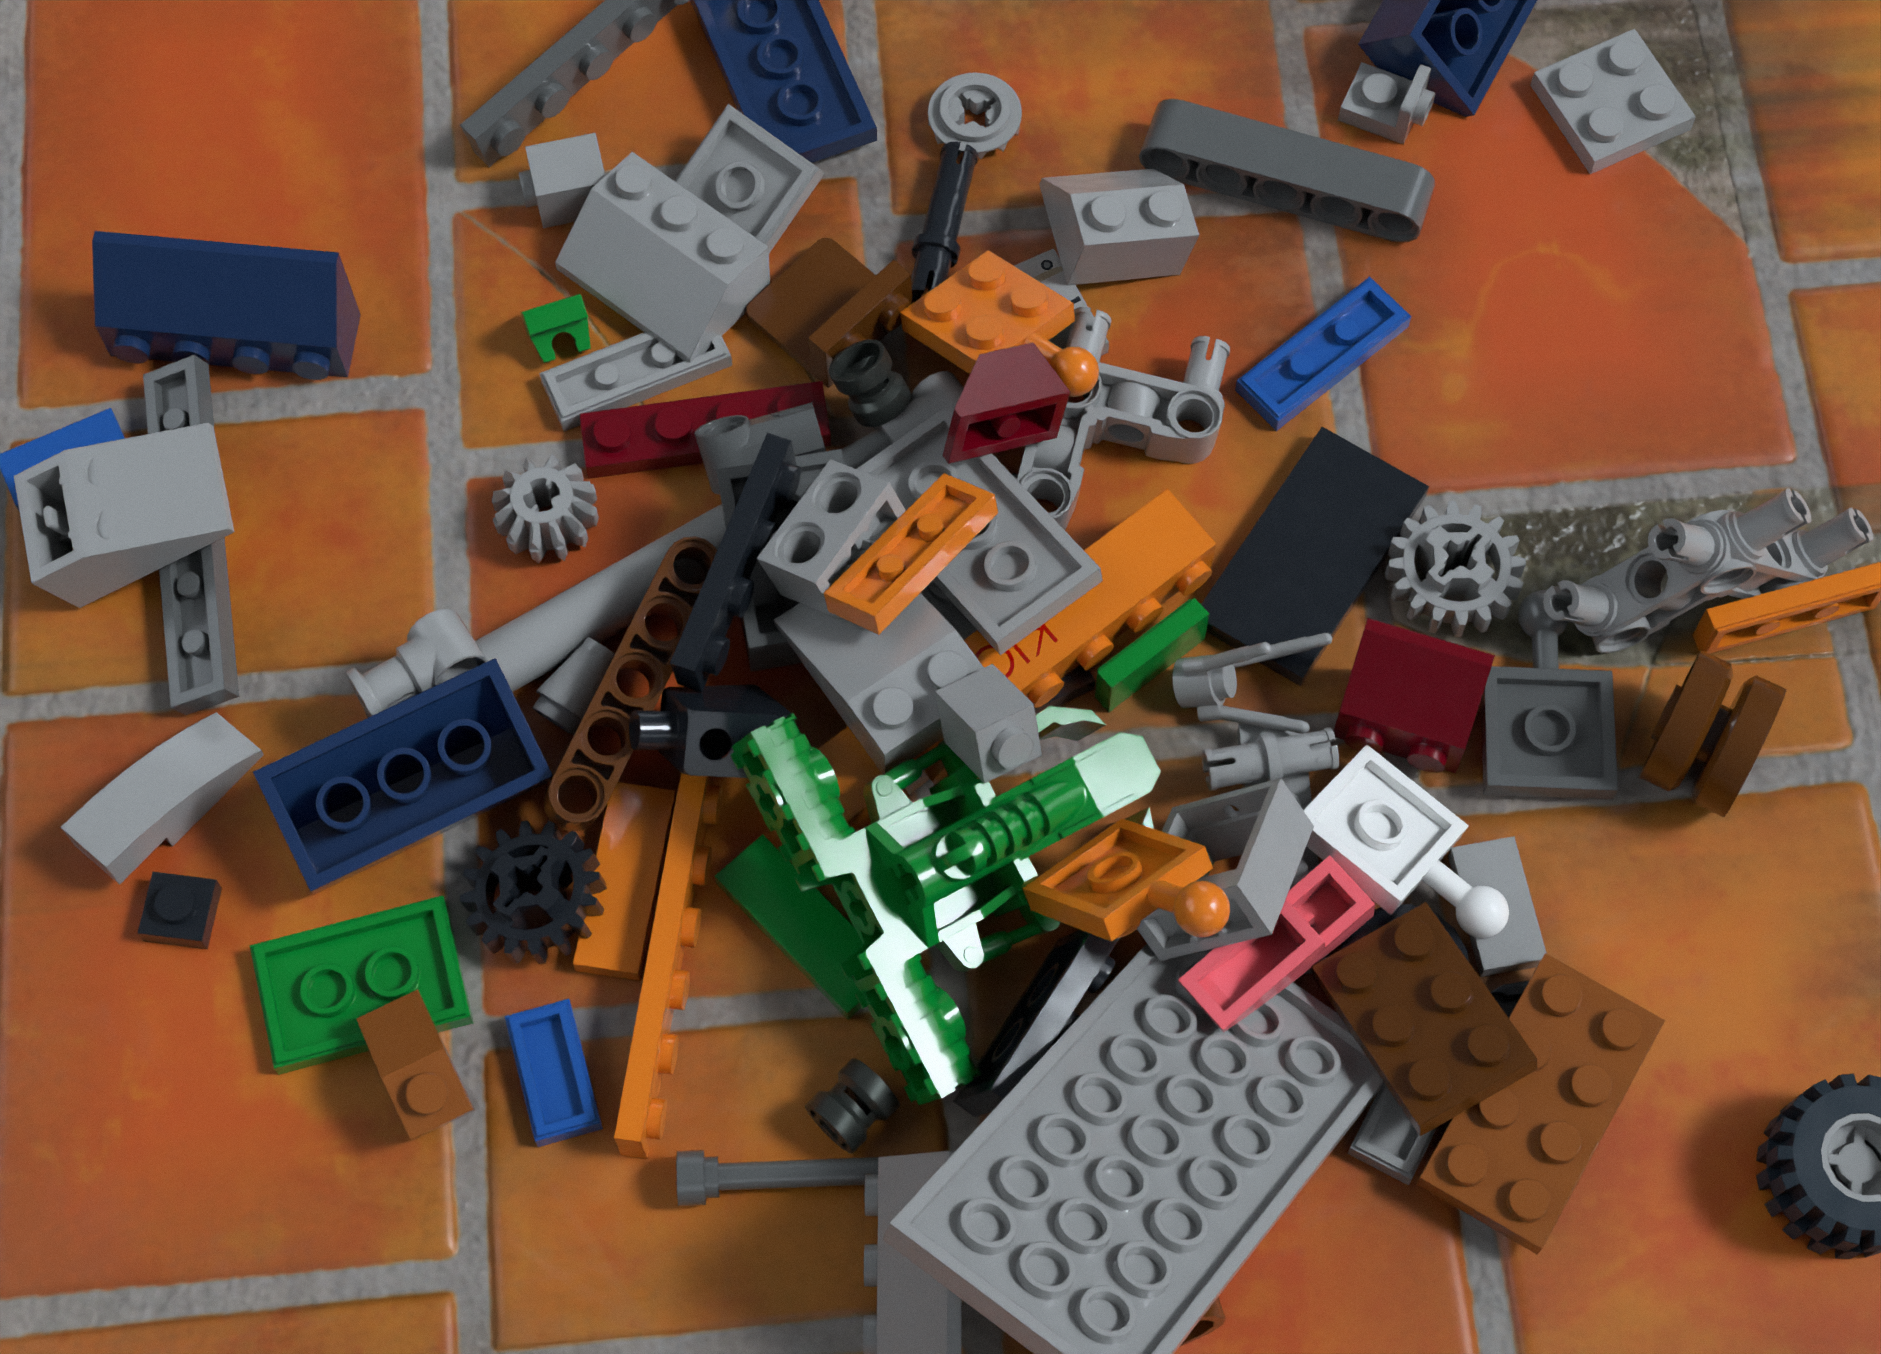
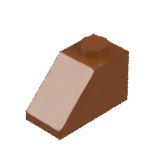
[356,989,475,1140]

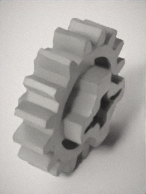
[1385,501,1526,637]

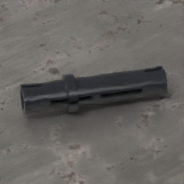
[911,141,978,303]

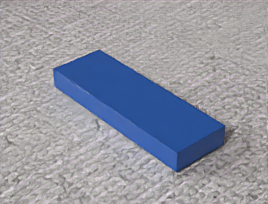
[1235,277,1412,431]

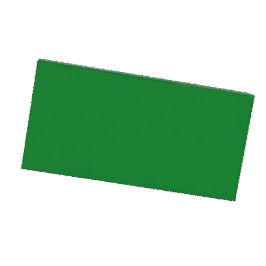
[1095,598,1209,712]

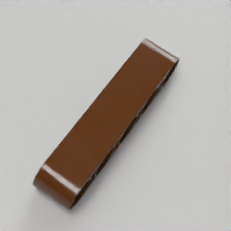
[543,536,717,832]

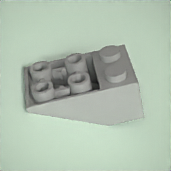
[14,423,235,608]

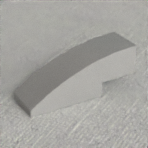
[61,712,264,885]

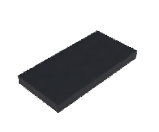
[1201,427,1429,687]

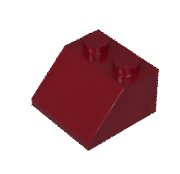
[1333,618,1495,773]

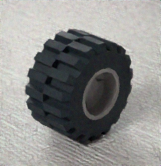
[1756,1073,1881,1259]

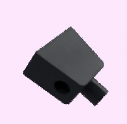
[629,684,795,778]

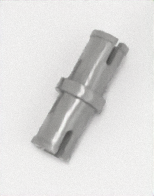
[1202,727,1339,791]

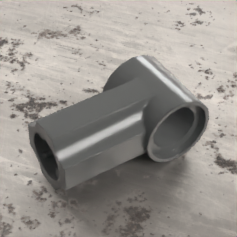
[694,402,826,494]

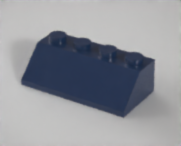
[1358,0,1537,117]
[92,231,361,380]
[253,658,553,894]

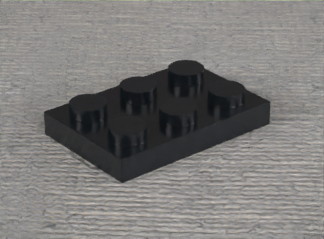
[953,930,1120,1117]

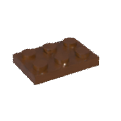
[1312,902,1537,1136]

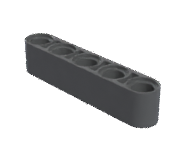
[1139,99,1435,242]

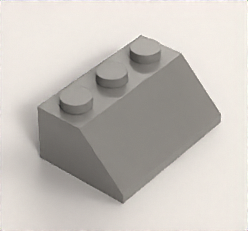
[555,152,770,363]
[863,1151,962,1354]

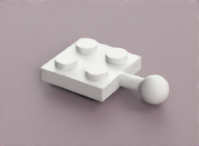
[1303,745,1509,938]

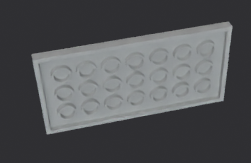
[882,944,1384,1354]

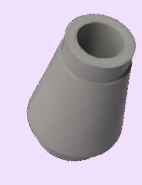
[532,637,615,736]

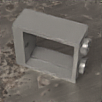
[1137,778,1314,961]

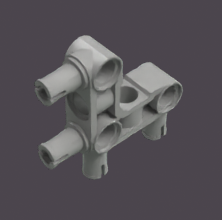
[1012,307,1230,530]
[1543,488,1873,653]

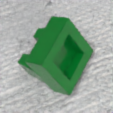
[520,294,591,363]

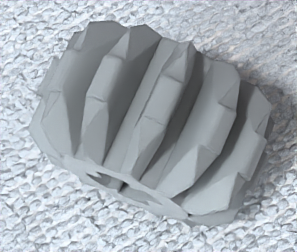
[492,454,599,564]

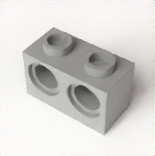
[757,459,906,620]

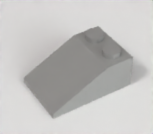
[774,593,984,774]

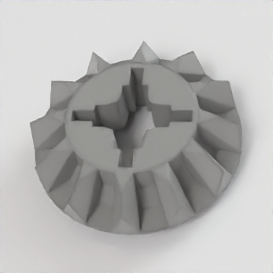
[928,73,1022,160]

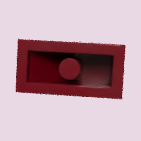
[942,343,1070,464]

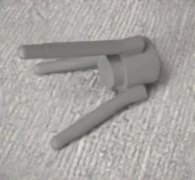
[1172,633,1333,734]

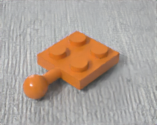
[900,250,1099,397]
[1022,818,1230,942]

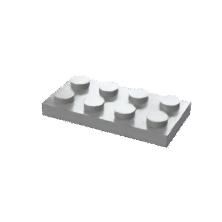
[857,406,1103,655]

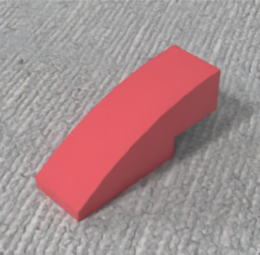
[1178,855,1375,1033]

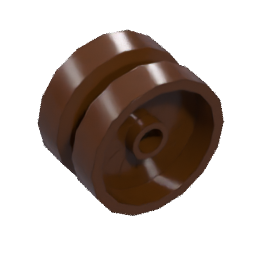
[1638,650,1787,817]

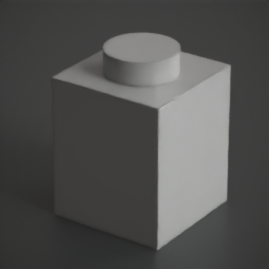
[519,133,605,228]
[935,664,1042,784]

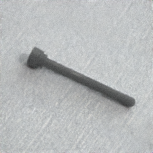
[676,1150,878,1206]

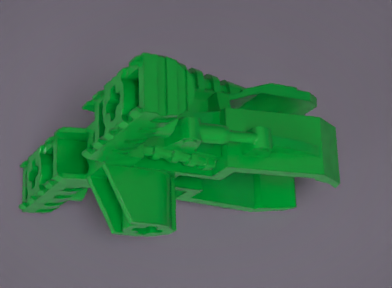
[730,706,1161,1105]

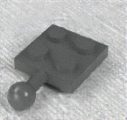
[1481,590,1618,800]

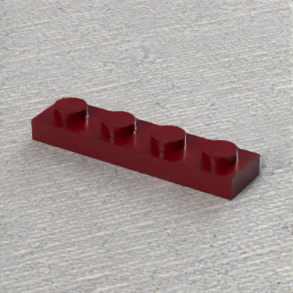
[579,381,832,479]

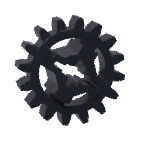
[460,821,607,964]

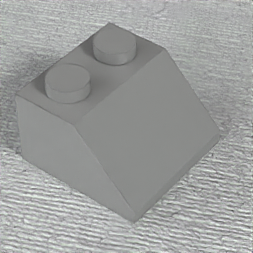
[1039,169,1199,285]

